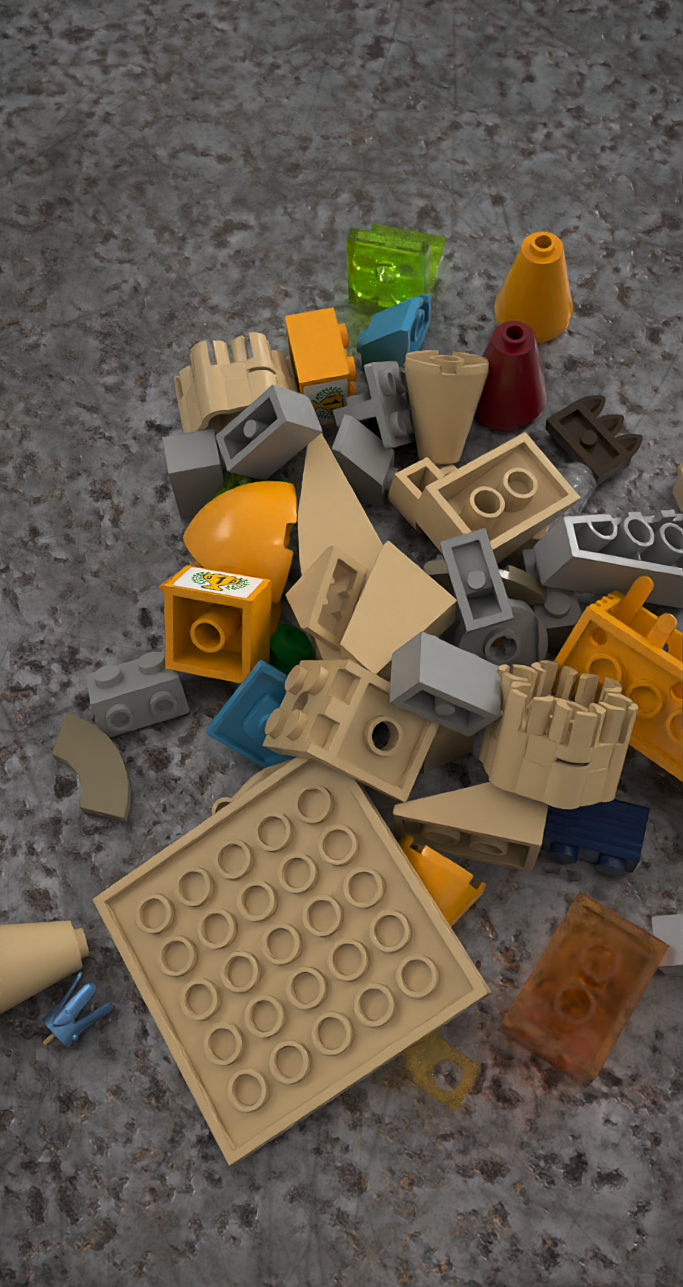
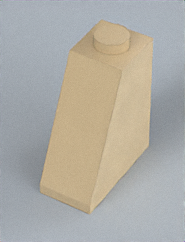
[340,541,457,682]

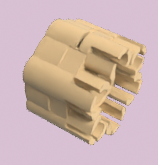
[174,332,300,445]
[478,660,639,809]

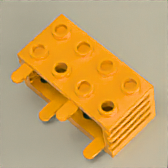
[553,576,683,782]

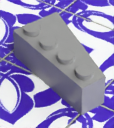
[533,510,683,608]

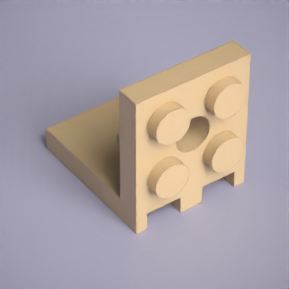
[262,660,439,803]

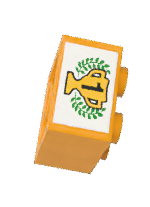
[285,307,357,428]
[164,565,272,683]

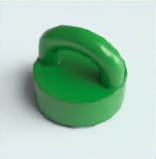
[270,624,313,674]

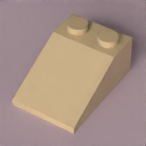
[411,432,581,564]
[393,782,548,873]

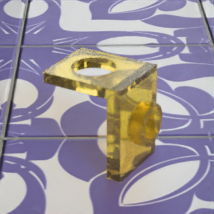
[402,1028,482,1112]

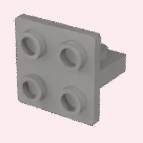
[333,361,416,449]

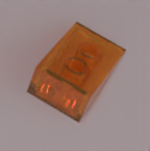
[498,891,670,1088]

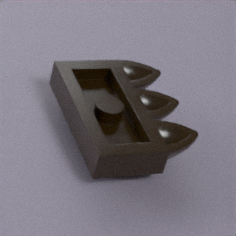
[545,395,642,486]

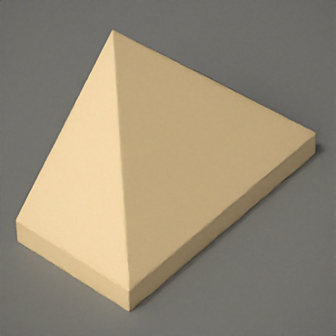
[285,545,367,651]

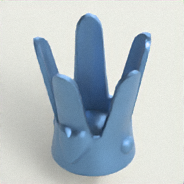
[42,971,115,1047]

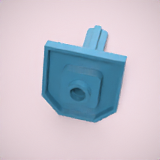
[207,659,296,767]

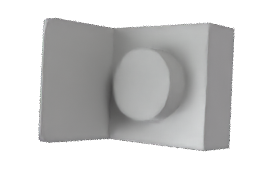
[439,528,514,633]

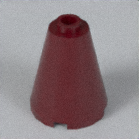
[474,321,547,432]

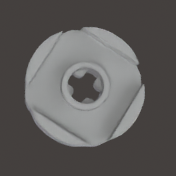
[453,599,548,674]

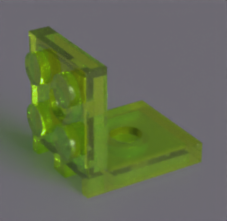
[346,223,447,310]

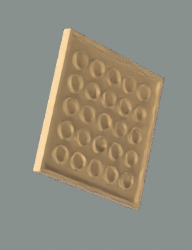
[92,757,492,1166]

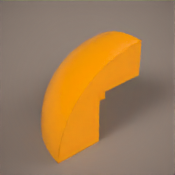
[183,481,297,603]

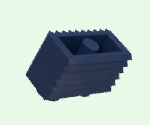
[540,799,650,876]

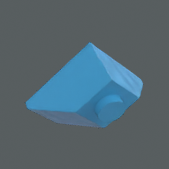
[356,293,432,371]

